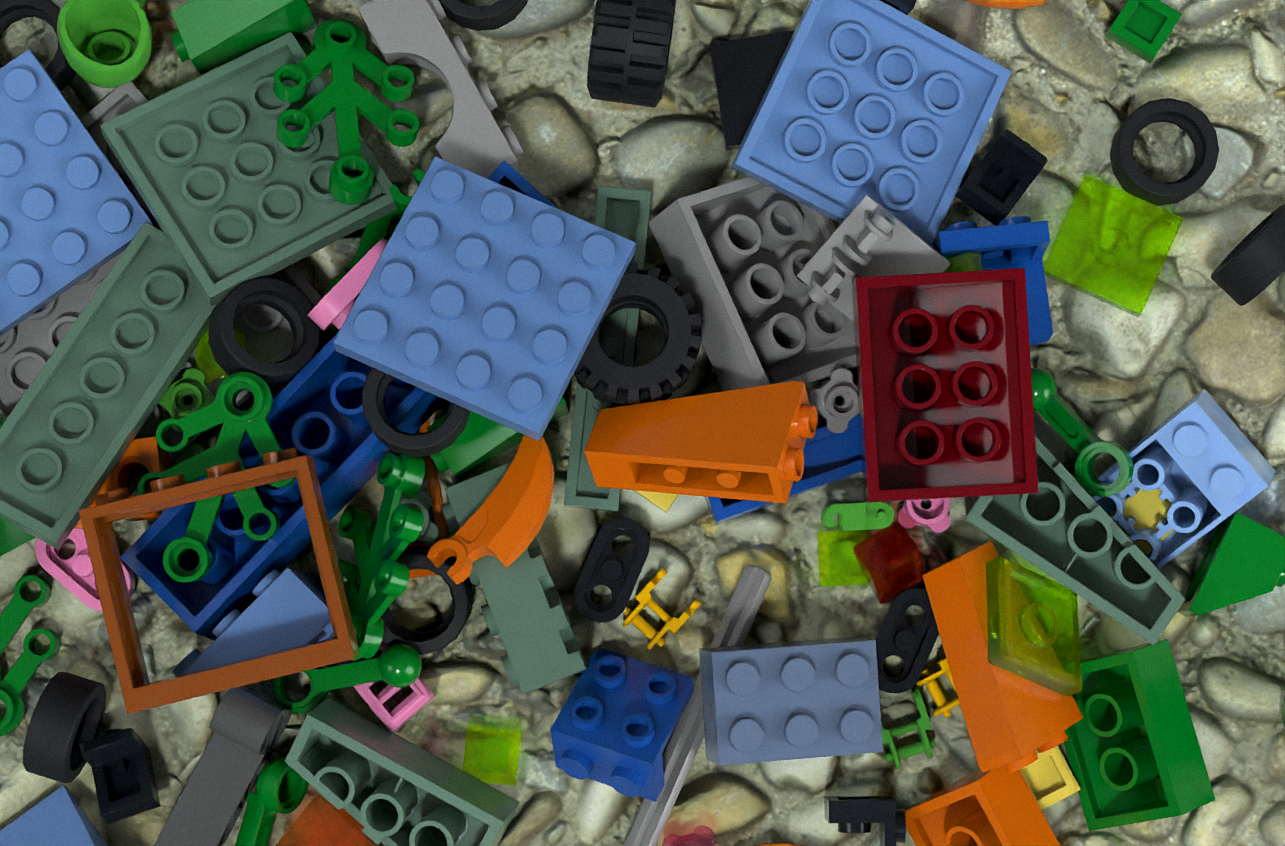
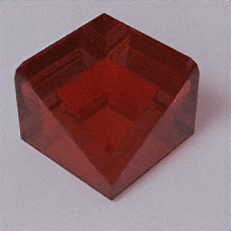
[853,520,926,604]

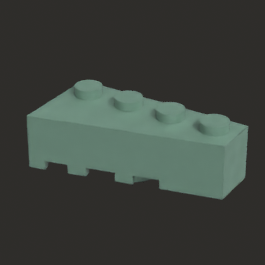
[965,436,1185,646]
[441,464,588,695]
[284,697,520,846]

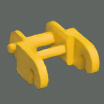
[621,568,702,650]
[916,657,962,718]

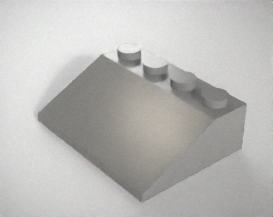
[649,176,856,391]

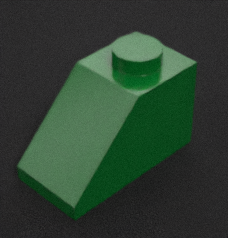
[1177,512,1285,617]

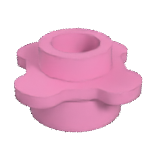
[897,498,952,533]

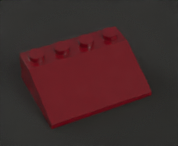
[852,268,1038,502]

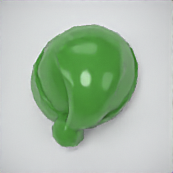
[57,0,153,88]

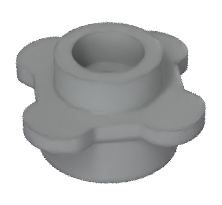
[808,368,859,433]

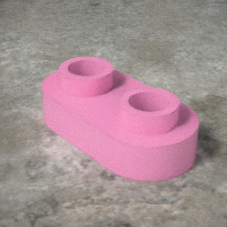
[307,237,388,331]
[35,529,135,611]

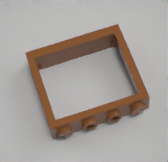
[79,447,360,714]

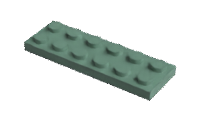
[0,222,220,550]

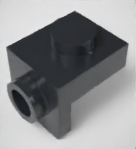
[955,129,1048,226]
[80,728,161,824]

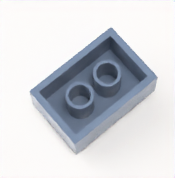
[699,636,883,766]

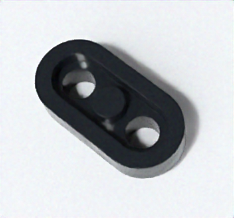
[574,518,650,623]
[874,588,939,694]

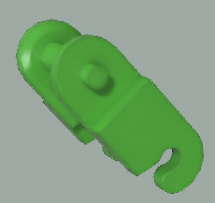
[821,502,895,531]
[881,687,936,770]

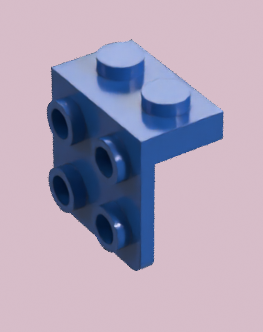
[933,216,1053,345]
[550,649,694,802]

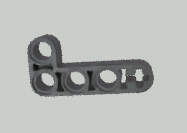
[154,685,292,846]

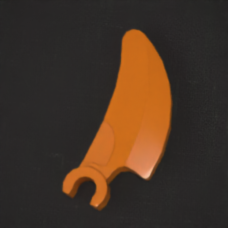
[427,435,554,585]

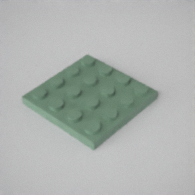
[100,32,398,306]

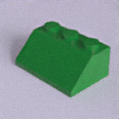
[1058,639,1215,831]

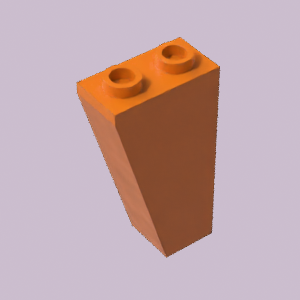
[584,381,818,504]
[922,541,1084,773]

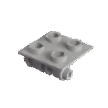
[797,194,951,322]

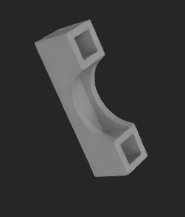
[358,0,524,178]

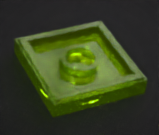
[1043,175,1184,317]
[986,556,1082,697]

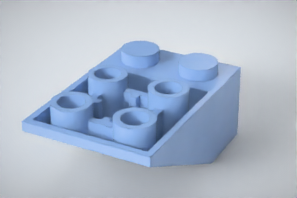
[1086,389,1276,570]

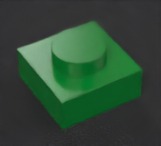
[1105,0,1182,64]

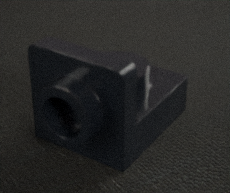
[824,796,906,846]

